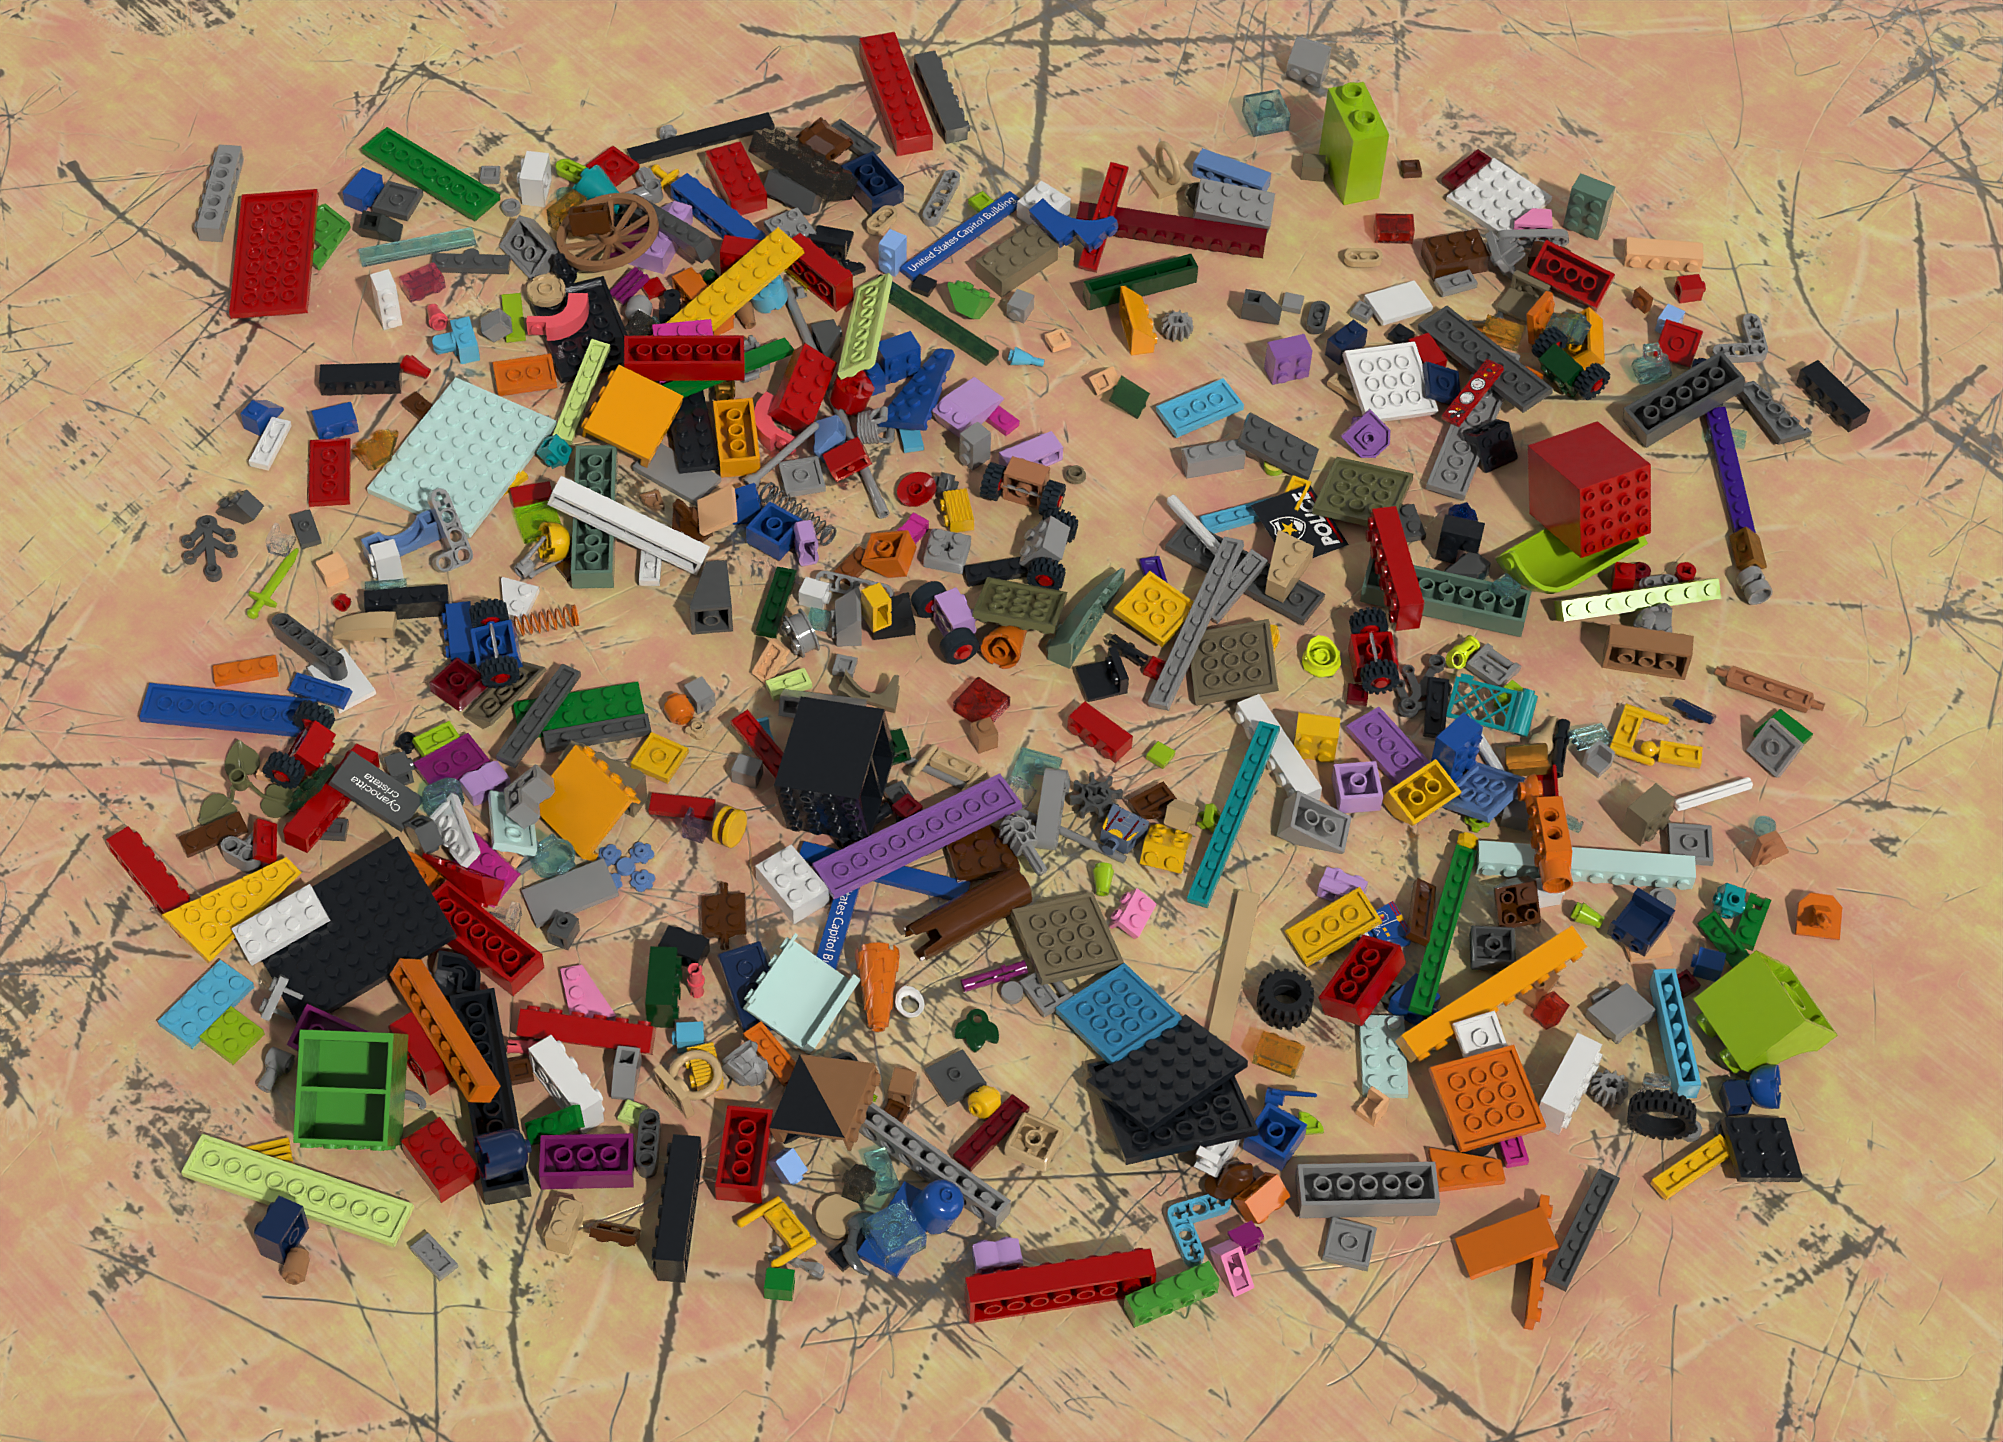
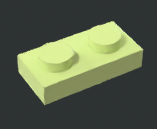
[765,668,812,701]

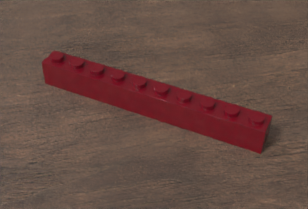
[1076,201,1268,259]

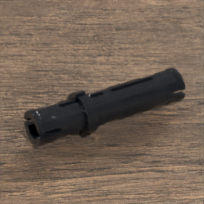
[1551,719,1570,778]

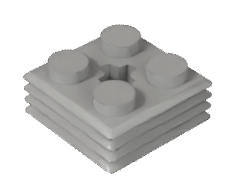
[923,528,971,574]

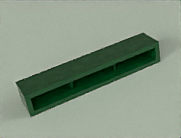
[1083,254,1198,310]

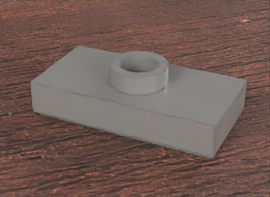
[410,1233,458,1281]

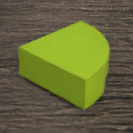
[1298,1112,1324,1135]

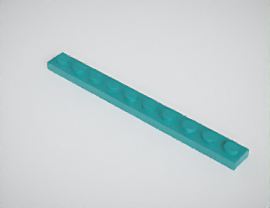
[1187,721,1280,908]

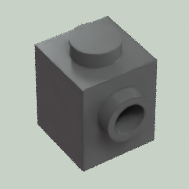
[384,751,415,785]
[547,911,580,950]

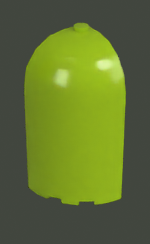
[1495,528,1648,594]

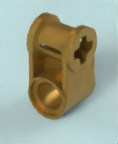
[715,380,735,401]

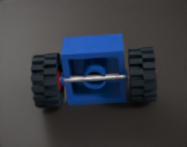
[469,598,523,688]

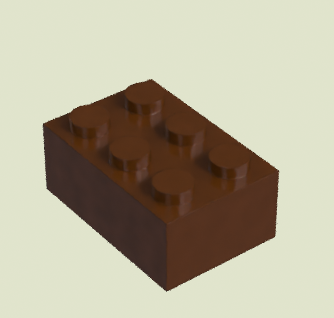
[1421,229,1490,282]

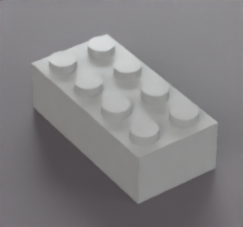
[1193,178,1275,233]

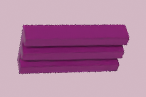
[610,266,650,306]

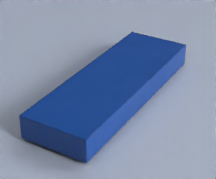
[288,672,353,710]

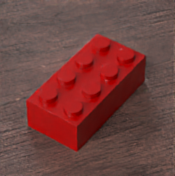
[705,141,767,216]
[784,233,854,312]
[1528,240,1615,312]
[768,343,837,434]
[1318,935,1406,1026]
[715,1105,773,1204]

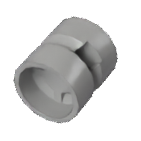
[1736,566,1773,605]

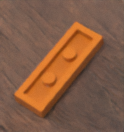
[212,655,279,687]
[743,1021,796,1086]

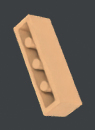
[1624,237,1704,272]

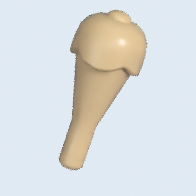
[1529,716,1559,755]

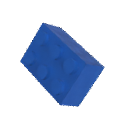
[1431,712,1483,783]

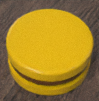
[712,805,747,848]

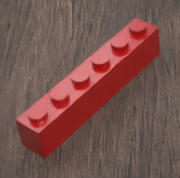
[283,743,380,853]
[106,826,190,938]
[516,1005,656,1055]

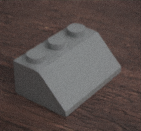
[499,215,560,280]

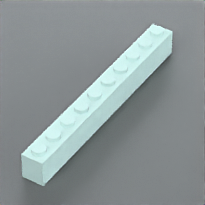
[1476,840,1696,890]

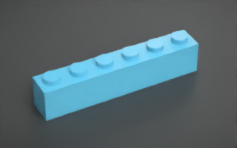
[1649,969,1701,1099]

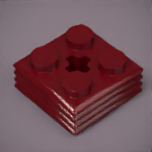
[429,657,488,711]

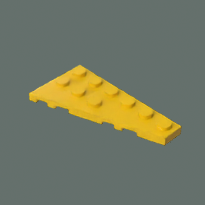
[161,857,302,963]

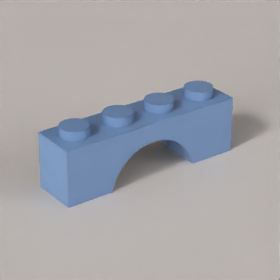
[361,509,444,567]

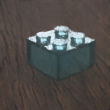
[1242,89,1291,137]
[862,1199,927,1269]

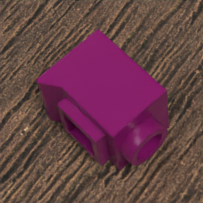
[1226,1220,1264,1256]

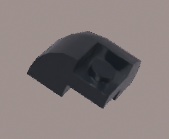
[432,950,481,1001]

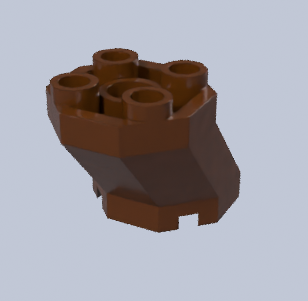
[793,117,855,167]

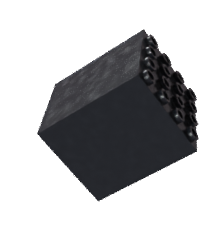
[774,696,895,842]

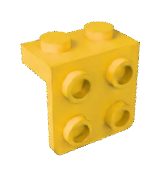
[1140,824,1192,874]

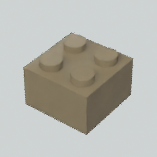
[1621,783,1675,846]

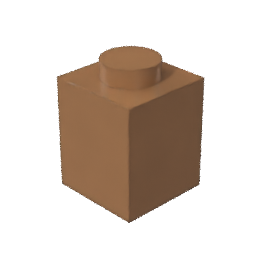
[970,717,998,754]
[888,1067,917,1106]

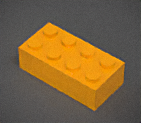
[713,398,761,478]

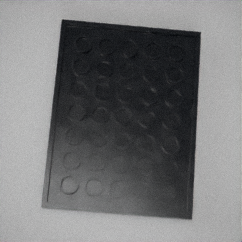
[262,836,457,1023]

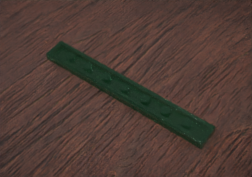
[875,274,999,366]

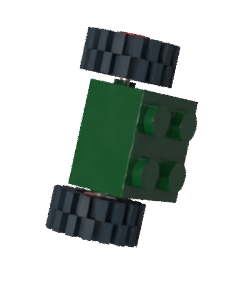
[1531,326,1610,400]

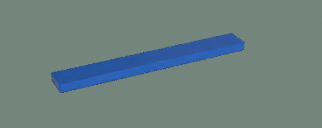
[799,841,970,900]

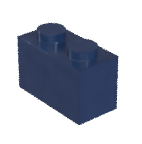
[1325,319,1368,365]

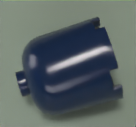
[473,1128,532,1180]

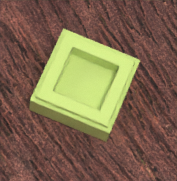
[617,1099,648,1129]

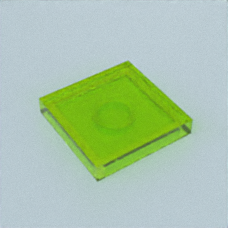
[513,500,562,544]

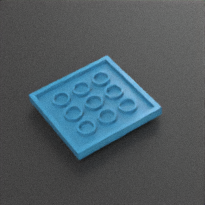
[1056,963,1182,1065]

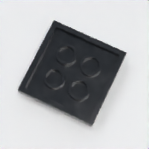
[1721,1117,1803,1182]

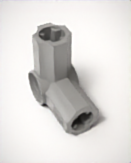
[625,166,663,204]

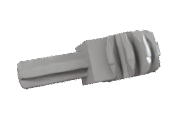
[999,813,1047,876]

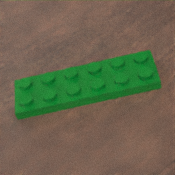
[513,682,645,738]

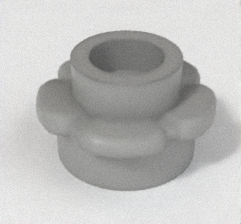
[659,125,677,140]

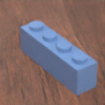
[1192,148,1271,191]

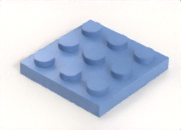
[1442,762,1525,823]

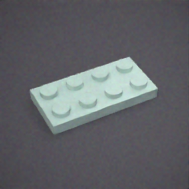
[488,790,537,856]
[1359,1015,1408,1098]

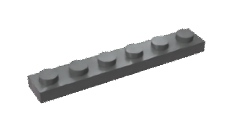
[496,664,581,768]
[1545,1168,1620,1292]

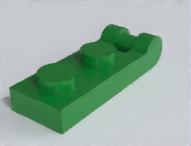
[1735,892,1771,951]

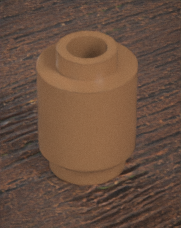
[282,1248,310,1285]

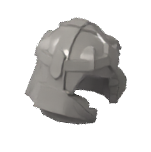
[1633,603,1672,633]
[721,1040,768,1087]

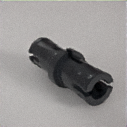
[1108,634,1149,666]

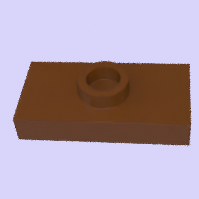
[401,391,433,421]

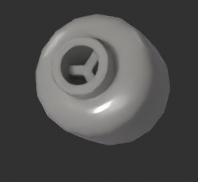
[625,295,653,325]

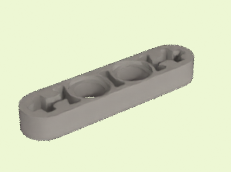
[922,170,960,227]
[1495,229,1569,248]
[815,571,894,598]

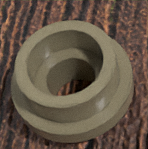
[1066,465,1086,484]

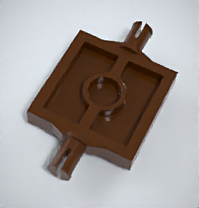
[701,882,747,950]

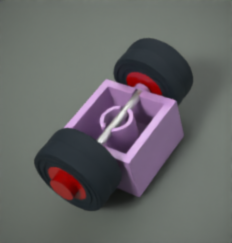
[911,581,979,665]

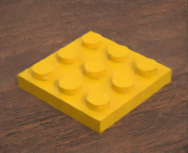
[1113,571,1194,647]

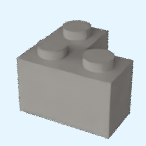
[504,764,555,829]

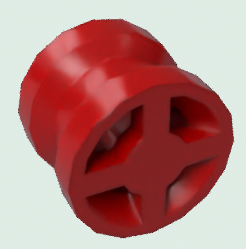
[1674,562,1697,582]

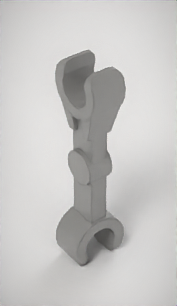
[768,1246,824,1279]

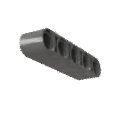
[272,613,348,681]

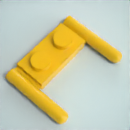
[1610,703,1669,766]
[736,1196,817,1268]

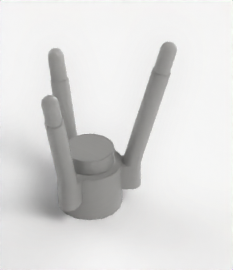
[513,536,565,579]

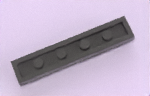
[543,713,651,753]

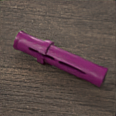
[960,960,1028,993]

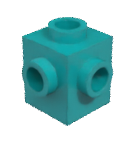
[536,434,573,469]
[1712,883,1746,919]

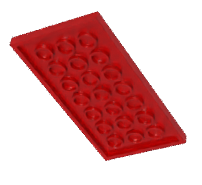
[229,189,319,319]

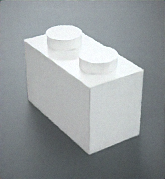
[368,539,404,586]

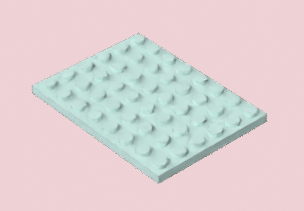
[367,377,557,538]

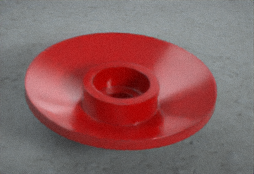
[897,472,936,507]

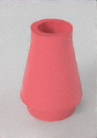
[427,304,448,331]

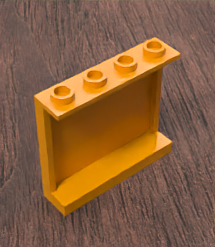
[581,365,684,468]
[539,745,641,862]

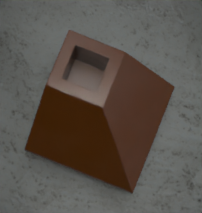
[1494,876,1541,928]

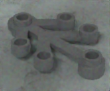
[181,515,238,582]
[1392,654,1452,718]

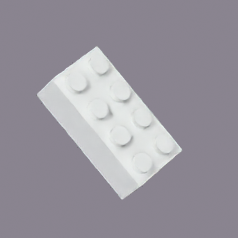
[1539,1033,1603,1135]
[528,1035,605,1134]

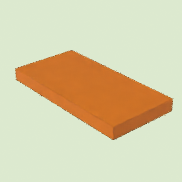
[1455,1206,1559,1280]

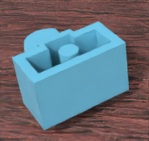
[432,316,480,364]

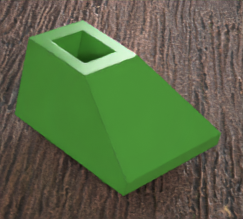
[947,280,995,319]

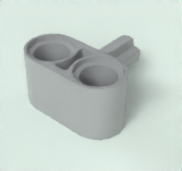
[221,832,261,874]

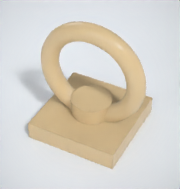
[1141,141,1192,200]
[653,1050,723,1120]

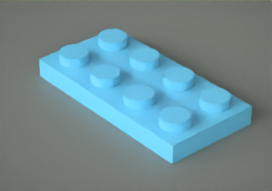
[1156,378,1244,438]
[158,960,254,1049]

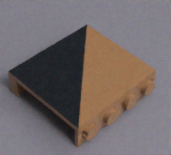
[769,1054,881,1151]

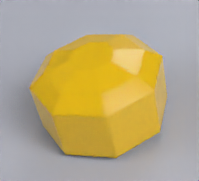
[1457,832,1478,850]

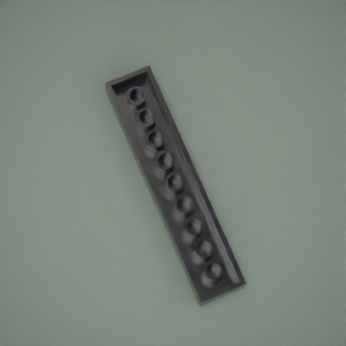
[449,988,532,1205]

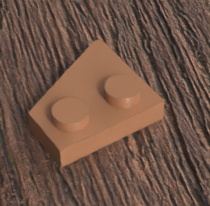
[1749,830,1789,868]

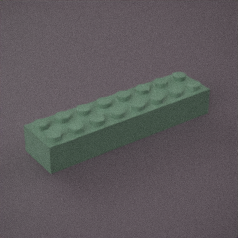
[571,445,618,589]
[1360,555,1532,637]

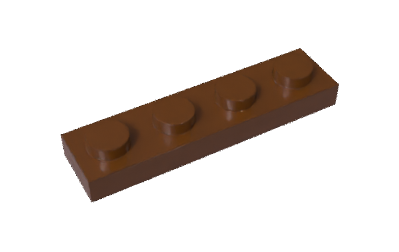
[1406,877,1436,947]

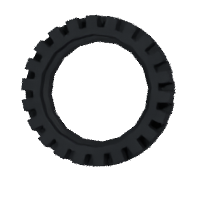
[1627,1089,1697,1140]

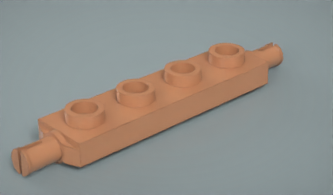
[1714,666,1825,713]

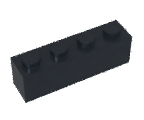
[1797,360,1870,433]
[319,363,402,396]
[364,584,450,620]

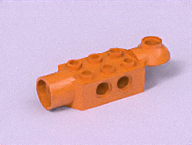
[1517,774,1573,893]

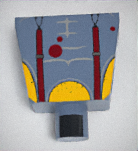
[1100,804,1149,855]

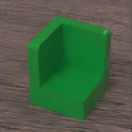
[764,1267,795,1301]

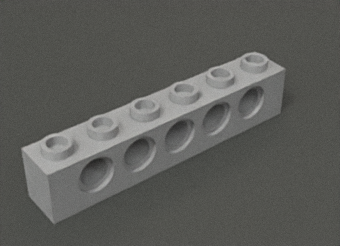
[194,144,244,242]

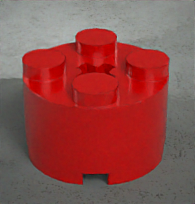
[829,370,874,415]

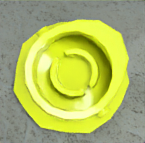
[1302,635,1342,678]

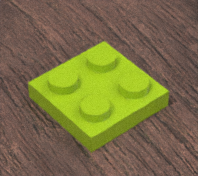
[199,1006,265,1065]

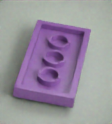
[1345,707,1430,786]

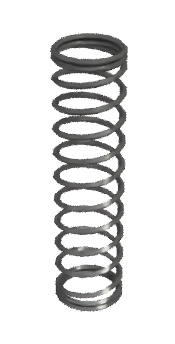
[759,482,837,546]

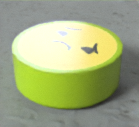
[1264,461,1283,476]

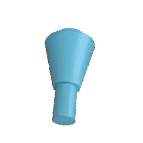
[1008,346,1045,367]

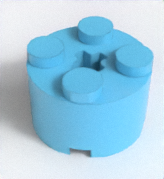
[750,275,788,313]

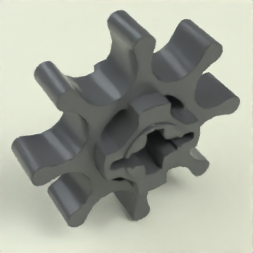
[1070,772,1123,822]

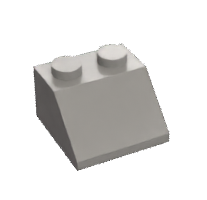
[1286,36,1331,88]
[831,588,862,647]

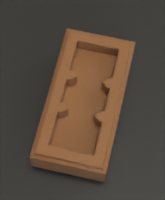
[1517,972,1560,1010]

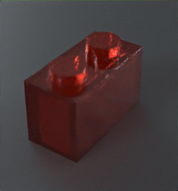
[1373,213,1415,244]

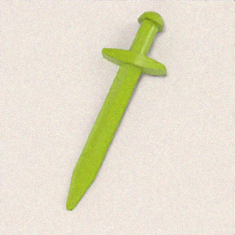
[247,548,299,619]

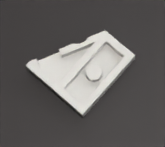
[501,577,540,623]

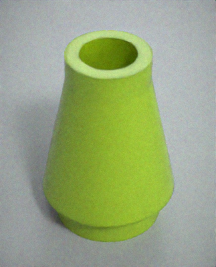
[1093,862,1114,896]
[1570,902,1605,929]

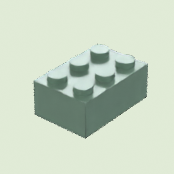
[1563,173,1616,241]

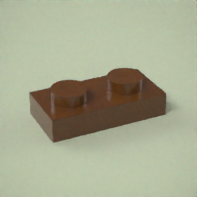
[589,1221,641,1247]

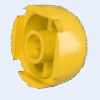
[537,522,572,563]

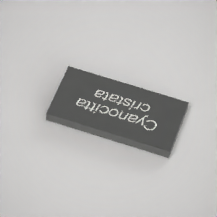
[328,751,425,832]

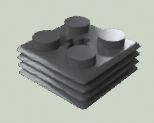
[1469,925,1516,971]

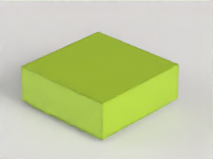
[968,191,994,213]
[1146,741,1176,769]

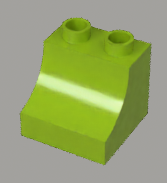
[1694,950,1838,1074]

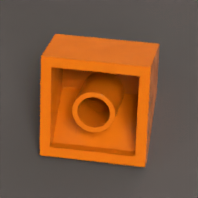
[861,530,917,578]

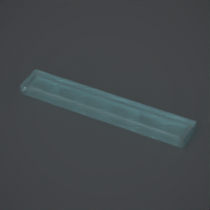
[358,227,476,267]

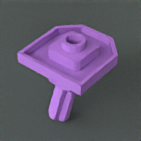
[1340,408,1391,458]

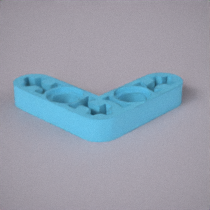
[1167,1194,1231,1267]

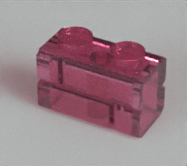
[399,262,446,303]

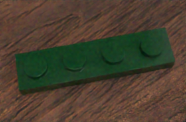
[756,566,797,638]

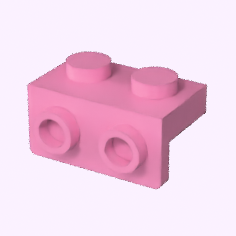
[1109,888,1156,939]

